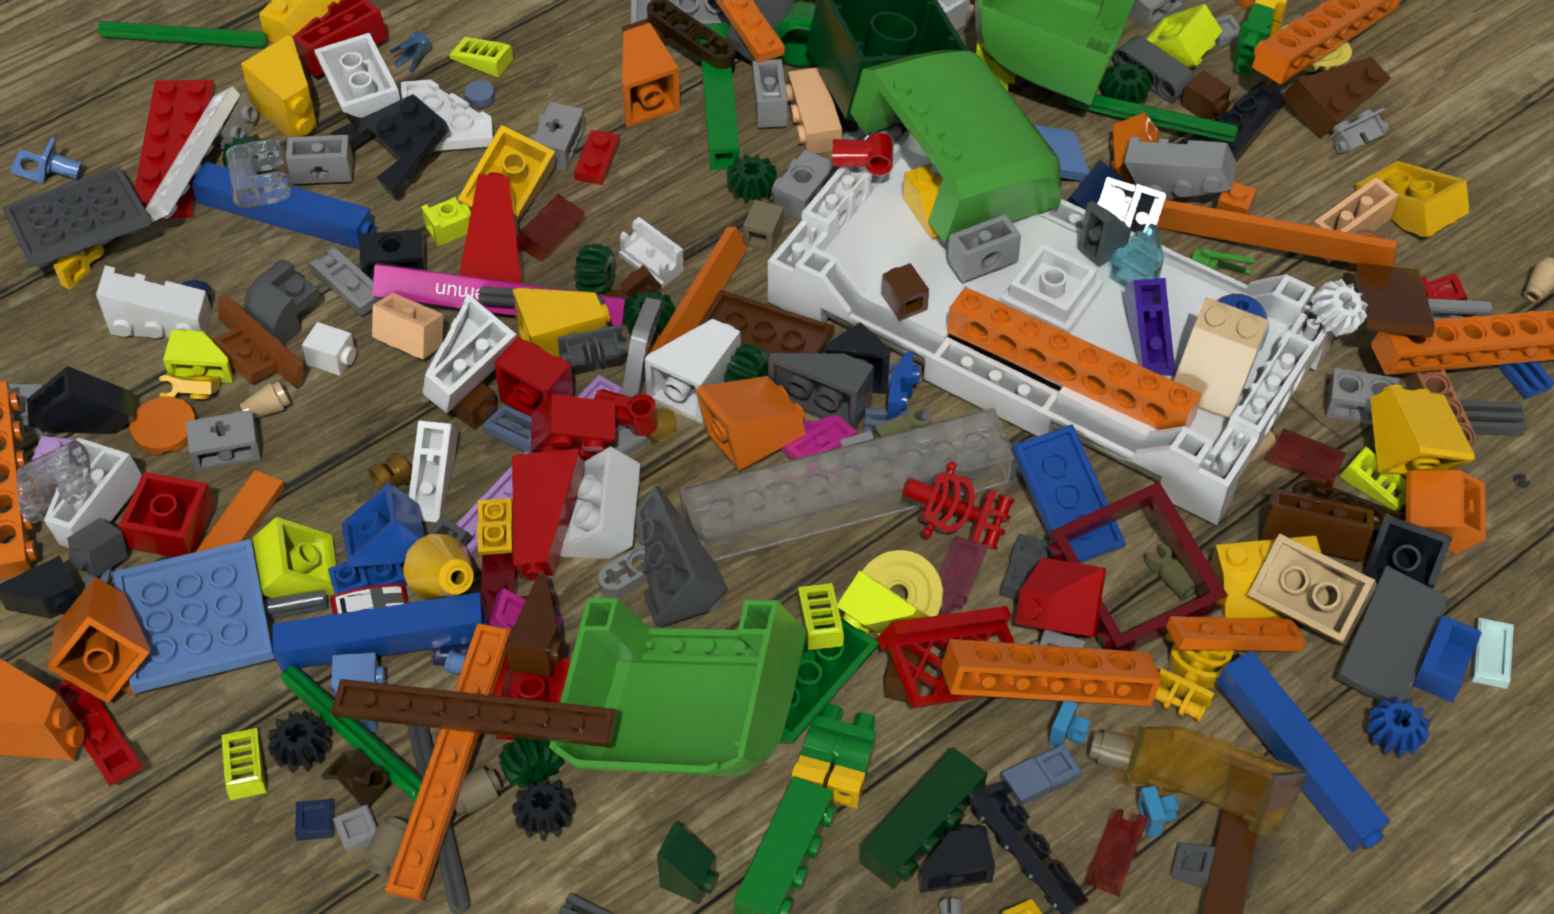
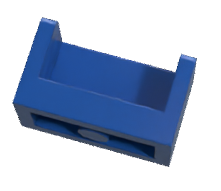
[1413,615,1482,703]

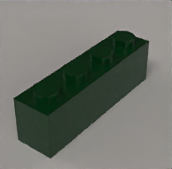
[860,747,988,889]

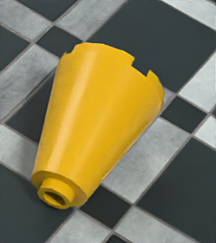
[403,534,473,600]

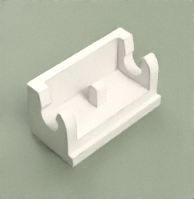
[619,217,684,288]

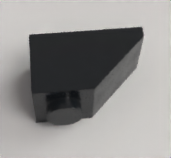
[0,556,80,619]
[918,825,995,893]

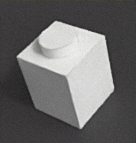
[302,322,356,376]

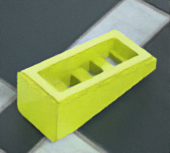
[449,37,513,78]
[1339,447,1406,511]
[798,583,844,650]
[221,728,267,801]

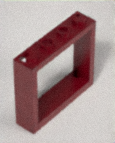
[1047,482,1228,651]

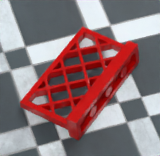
[877,606,1015,709]

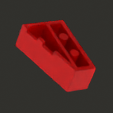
[292,0,388,77]

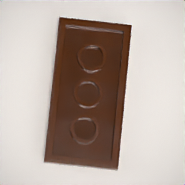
[1353,263,1435,337]
[698,290,835,355]

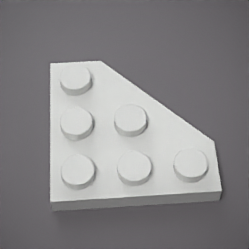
[401,79,493,151]

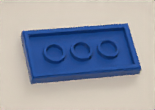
[1011,424,1127,564]

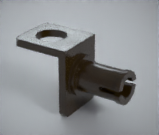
[321,749,390,808]

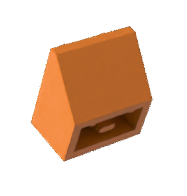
[1406,470,1486,555]

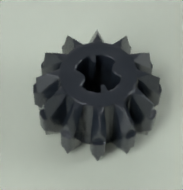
[268,709,330,773]
[512,776,575,841]

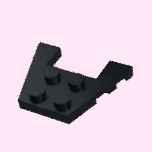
[330,94,450,198]

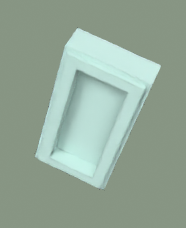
[1472,618,1514,689]

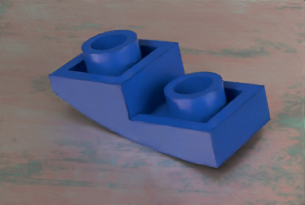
[887,352,919,420]
[328,562,407,595]

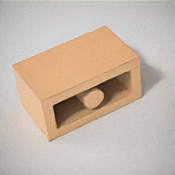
[372,292,444,359]

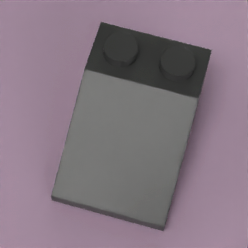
[768,353,874,430]

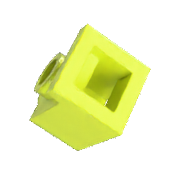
[421,197,471,246]

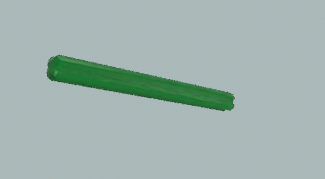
[98,21,268,49]
[1067,94,1238,143]
[281,665,423,801]

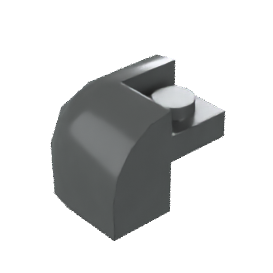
[244,260,320,345]

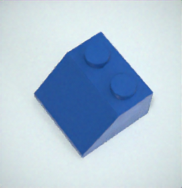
[341,482,424,567]

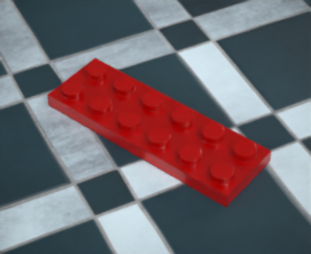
[134,80,215,218]

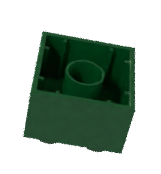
[806,0,968,121]

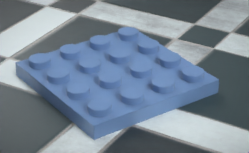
[114,539,275,694]

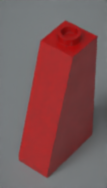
[459,172,525,284]
[512,448,585,581]

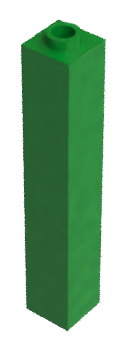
[699,23,739,171]

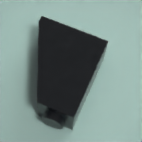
[27,366,135,434]

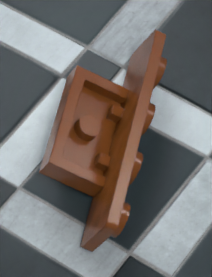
[212,294,304,388]

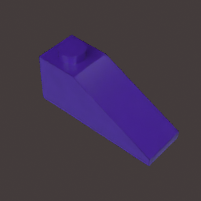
[1125,278,1176,376]

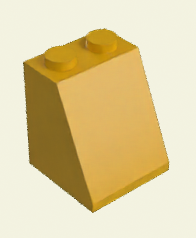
[241,35,317,137]
[512,288,610,357]
[1370,385,1475,476]

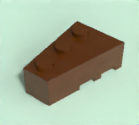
[1282,57,1391,139]

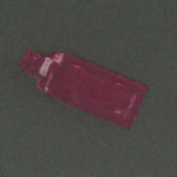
[938,536,988,615]

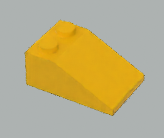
[458,125,555,221]
[1355,161,1469,237]

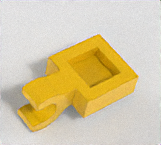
[54,244,105,290]
[159,373,220,399]

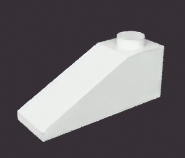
[409,421,459,523]

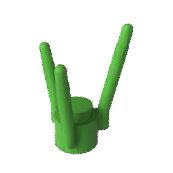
[1191,247,1255,275]

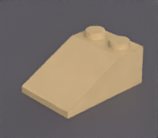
[1174,297,1269,420]
[1247,533,1377,646]

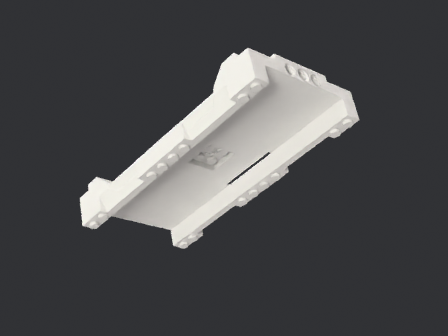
[768,113,1334,525]

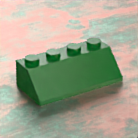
[779,606,879,745]

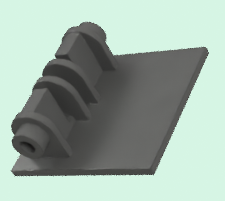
[558,325,627,375]

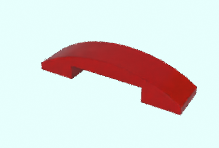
[50,679,143,787]

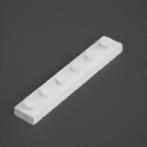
[145,86,241,223]

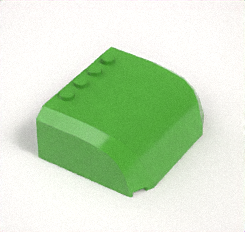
[975,0,1135,106]
[850,50,1061,243]
[549,598,807,777]

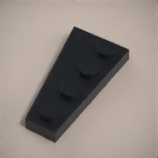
[1176,85,1286,162]
[970,781,1089,914]

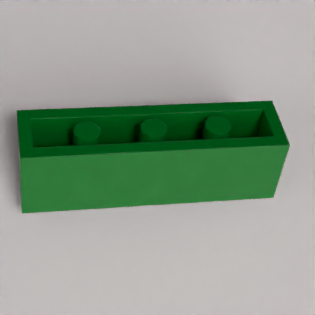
[734,776,838,914]

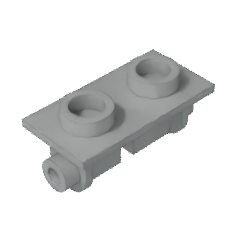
[213,93,260,150]
[1325,108,1389,154]

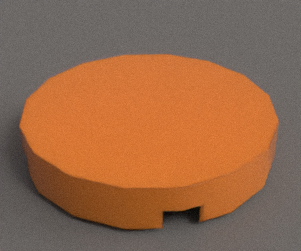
[129,397,196,455]

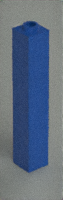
[191,162,375,250]
[271,592,488,671]
[1216,650,1390,853]

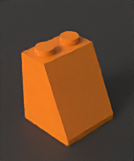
[622,23,680,128]
[695,376,806,471]
[46,577,150,703]
[0,658,85,761]

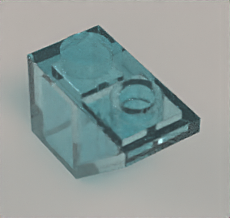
[1110,223,1164,287]

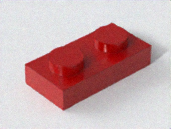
[574,130,620,185]

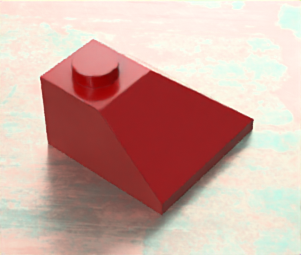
[1015,557,1106,637]

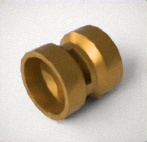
[368,452,412,491]

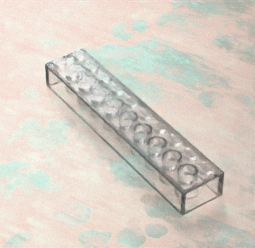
[679,408,1017,561]

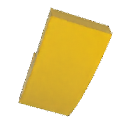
[477,498,513,555]

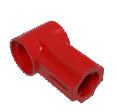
[832,133,894,175]
[593,389,658,437]

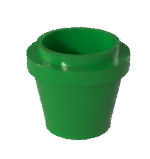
[774,2,816,68]

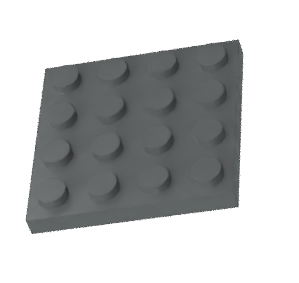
[2,166,151,268]

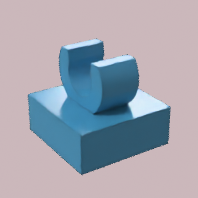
[1049,701,1090,747]
[1137,786,1180,837]

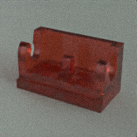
[519,194,585,261]
[1270,428,1346,487]
[1084,809,1148,897]

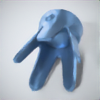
[390,31,431,72]

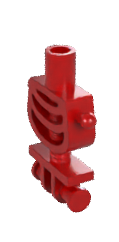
[902,461,1015,551]

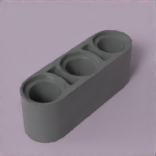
[1113,36,1194,102]

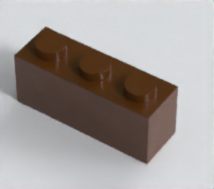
[1262,488,1374,562]

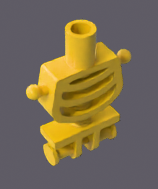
[1155,632,1234,723]

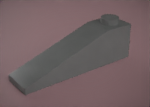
[636,486,727,627]

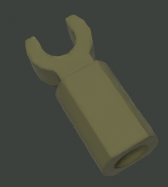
[872,406,932,448]
[1144,543,1197,601]

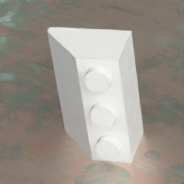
[314,33,400,118]
[560,446,640,559]

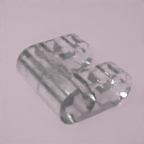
[226,139,291,208]
[17,440,92,523]

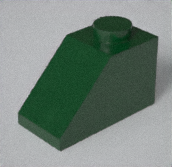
[657,823,719,904]

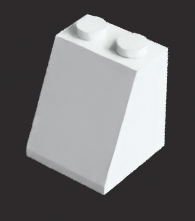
[644,319,741,424]

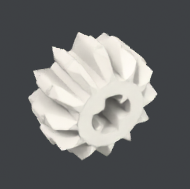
[1309,279,1368,337]

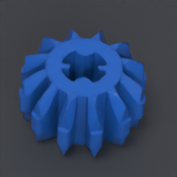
[1367,695,1430,759]

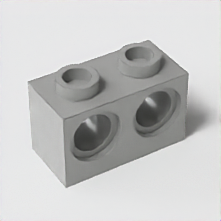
[1326,368,1400,425]

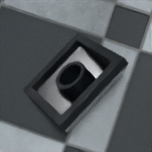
[825,322,890,394]
[1364,514,1452,589]

